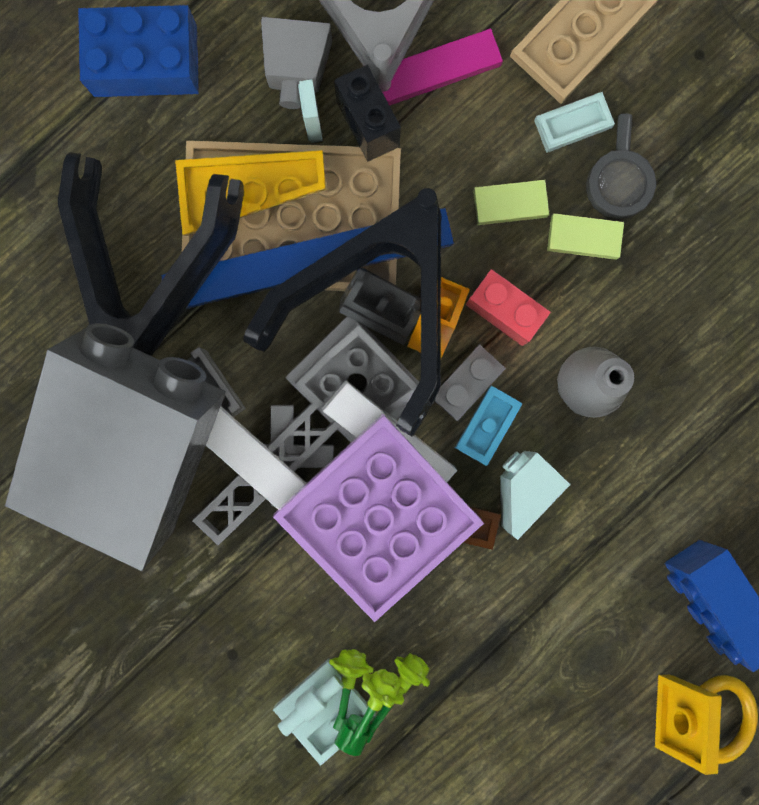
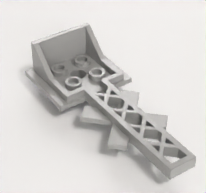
[192,316,419,545]

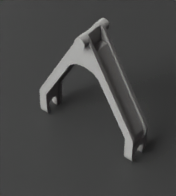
[319,0,434,92]

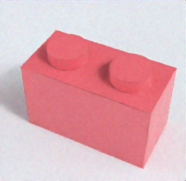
[466,269,551,346]

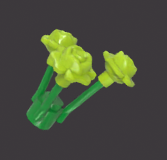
[329,649,430,756]

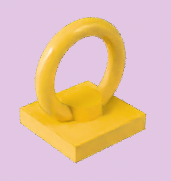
[655,674,758,775]

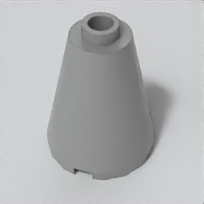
[557,347,634,418]

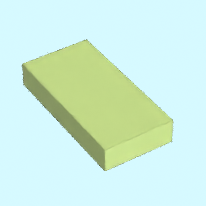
[473,180,549,225]
[547,214,624,260]

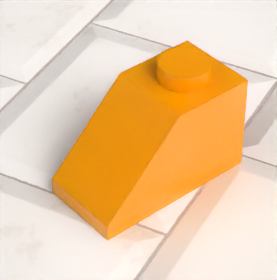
[407,277,470,358]

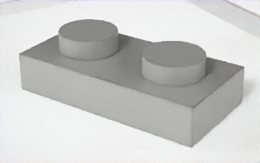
[435,344,506,421]

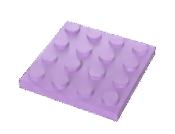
[273,414,484,622]

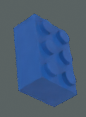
[78,5,199,97]
[664,540,759,672]

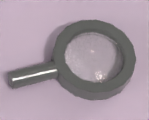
[586,114,656,219]

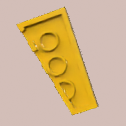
[175,150,326,236]

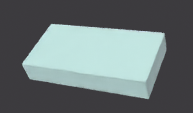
[298,79,323,143]
[534,92,615,153]

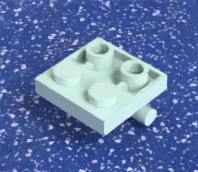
[273,658,376,766]

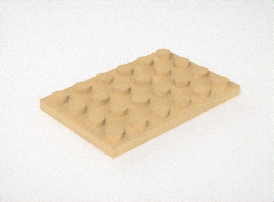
[182,141,401,291]

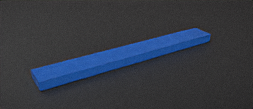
[161,208,454,309]

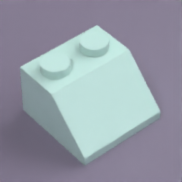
[500,451,571,540]

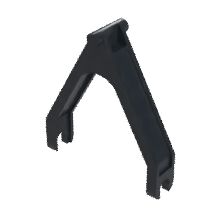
[58,152,244,356]
[243,188,442,437]

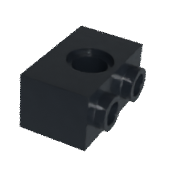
[334,64,401,162]

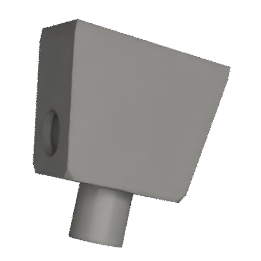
[261,17,332,109]

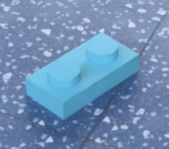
[455,386,523,466]

